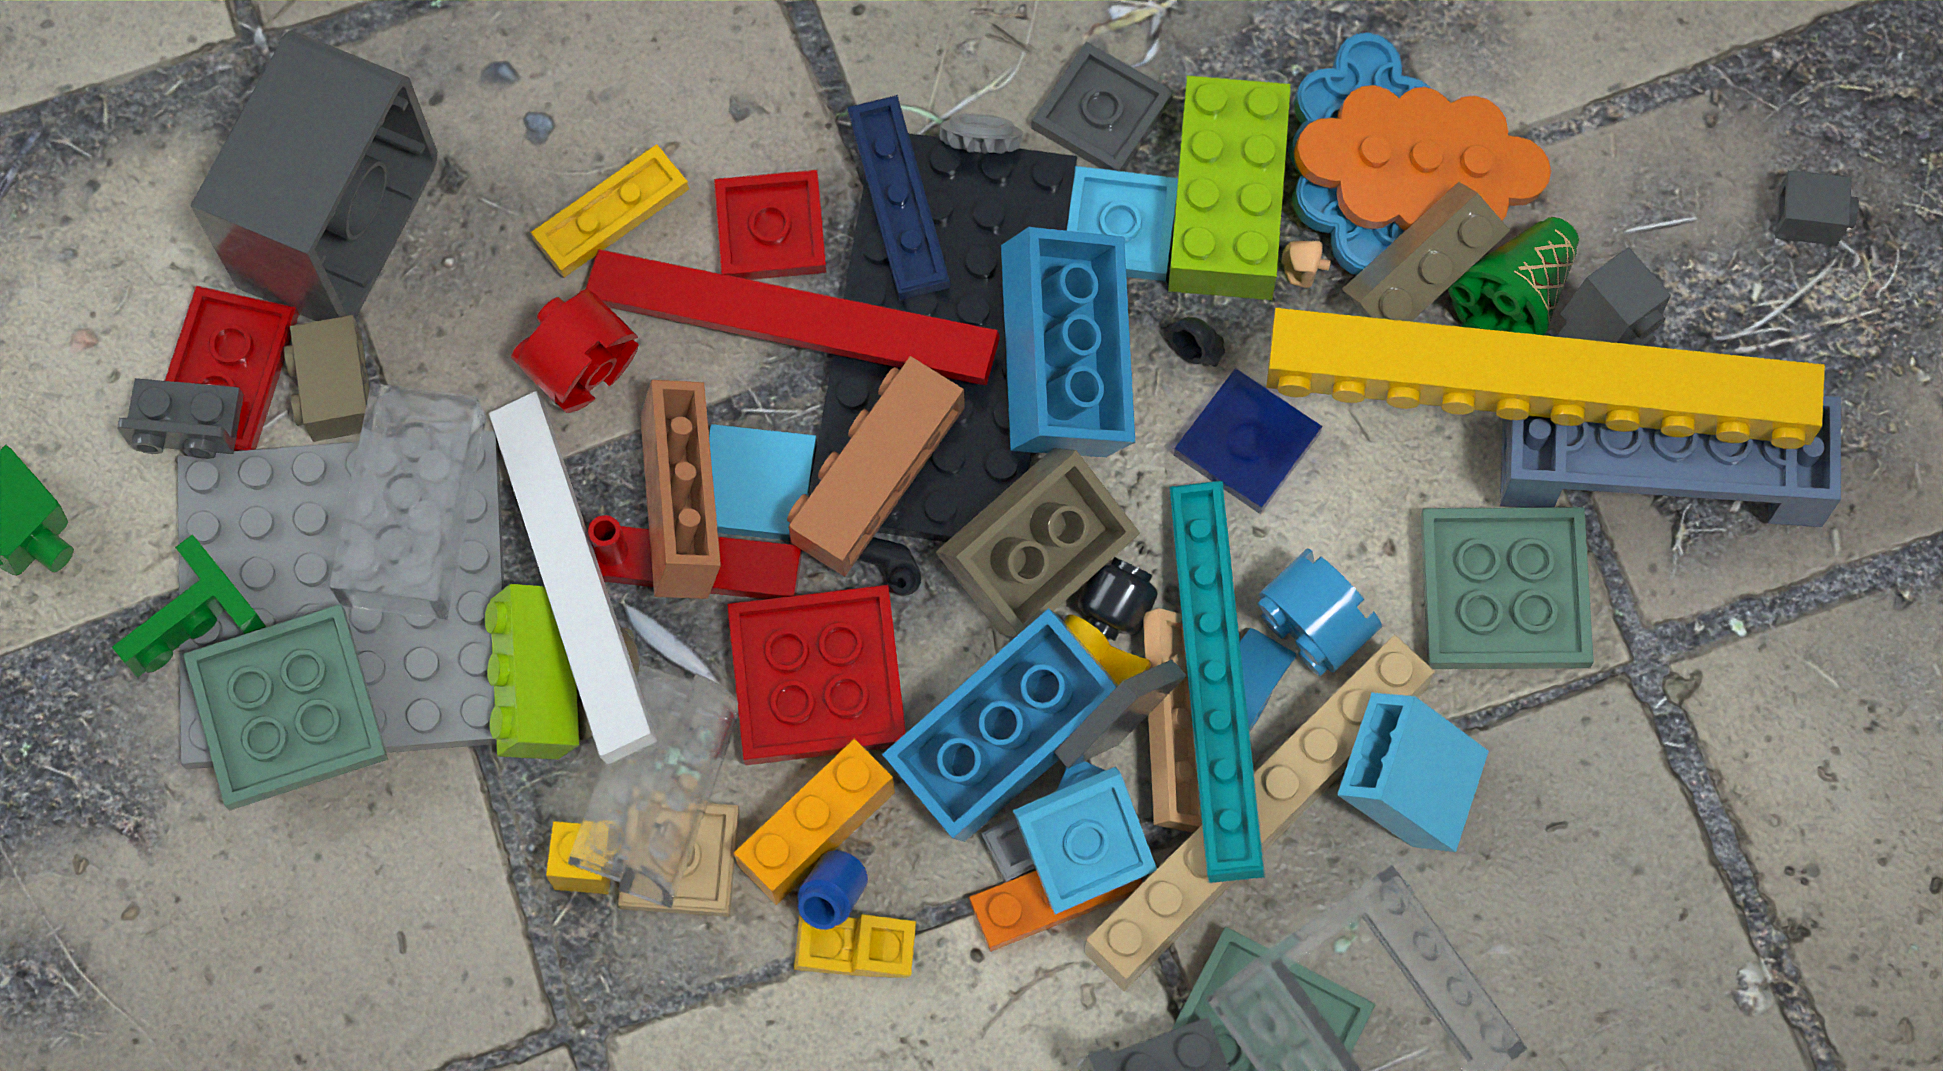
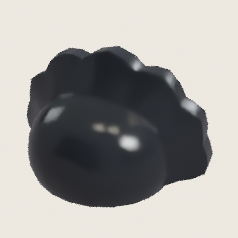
[1163,317,1225,367]

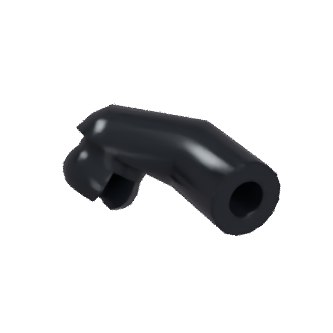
[857,537,921,596]

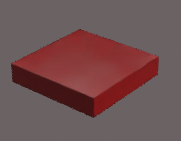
[714,170,827,280]

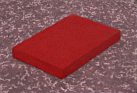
[165,285,299,451]

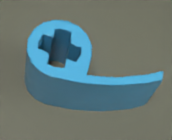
[1240,628,1296,733]

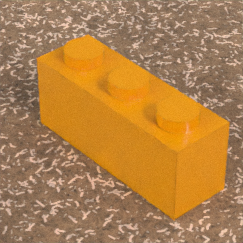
[734,739,895,906]

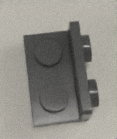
[117,378,244,459]

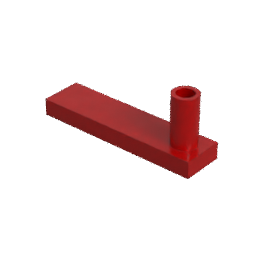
[588,515,802,600]

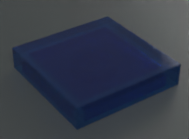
[1174,368,1323,514]

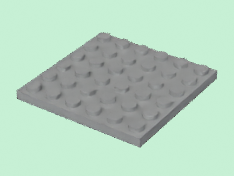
[178,431,504,769]

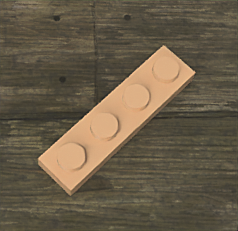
[1143,608,1202,832]

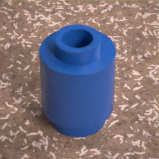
[798,850,868,930]

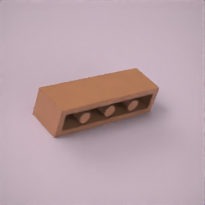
[787,356,965,577]
[640,380,721,599]

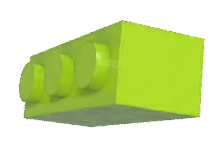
[485,584,579,760]

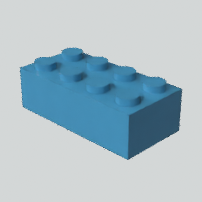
[1001,227,1135,457]
[882,608,1118,842]

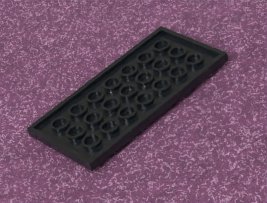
[808,133,1078,542]

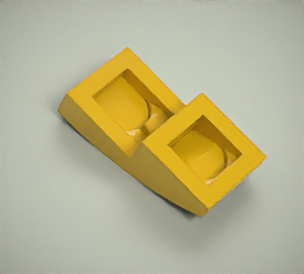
[794,914,916,978]

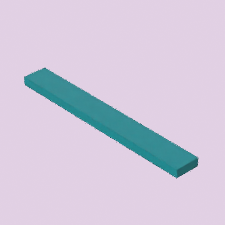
[1169,481,1265,883]

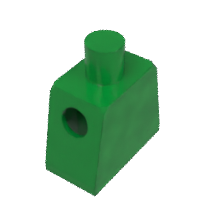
[0,445,74,576]

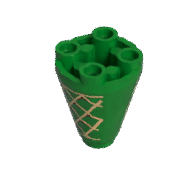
[1448,217,1579,335]

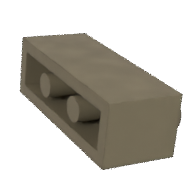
[1342,182,1510,322]

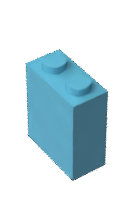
[1337,693,1489,852]

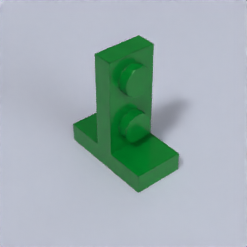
[112,534,266,678]

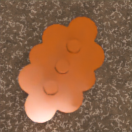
[1294,85,1551,231]

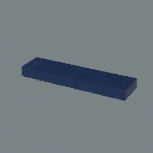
[847,95,950,300]

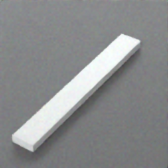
[489,391,658,765]

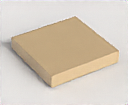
[618,798,740,917]

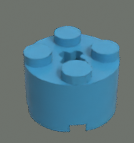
[1257,548,1382,677]

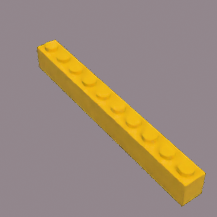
[1266,308,1825,449]

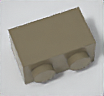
[284,315,376,442]

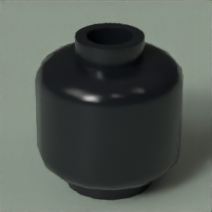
[1078,557,1158,641]

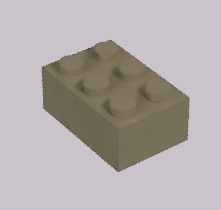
[936,448,1140,638]

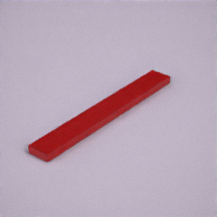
[586,249,1000,386]

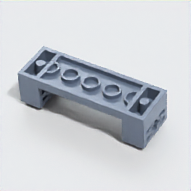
[1500,396,1841,527]

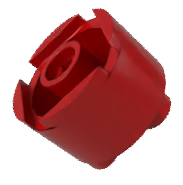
[511,289,639,413]

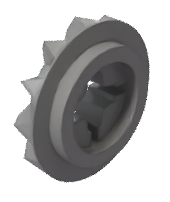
[940,114,1023,154]

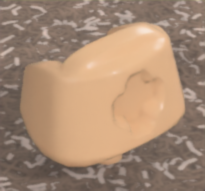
[1281,240,1331,288]

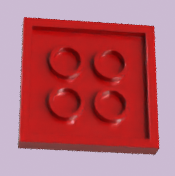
[727,585,906,766]

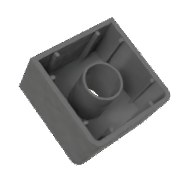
[190,30,438,321]

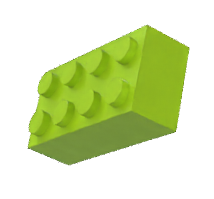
[1168,75,1291,300]

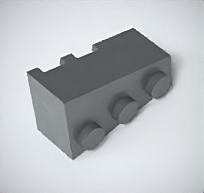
[1545,247,1671,346]

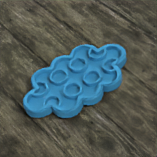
[1289,33,1432,275]

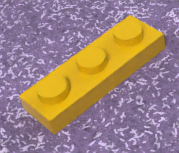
[531,144,689,278]

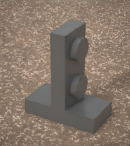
[1079,1017,1230,1071]

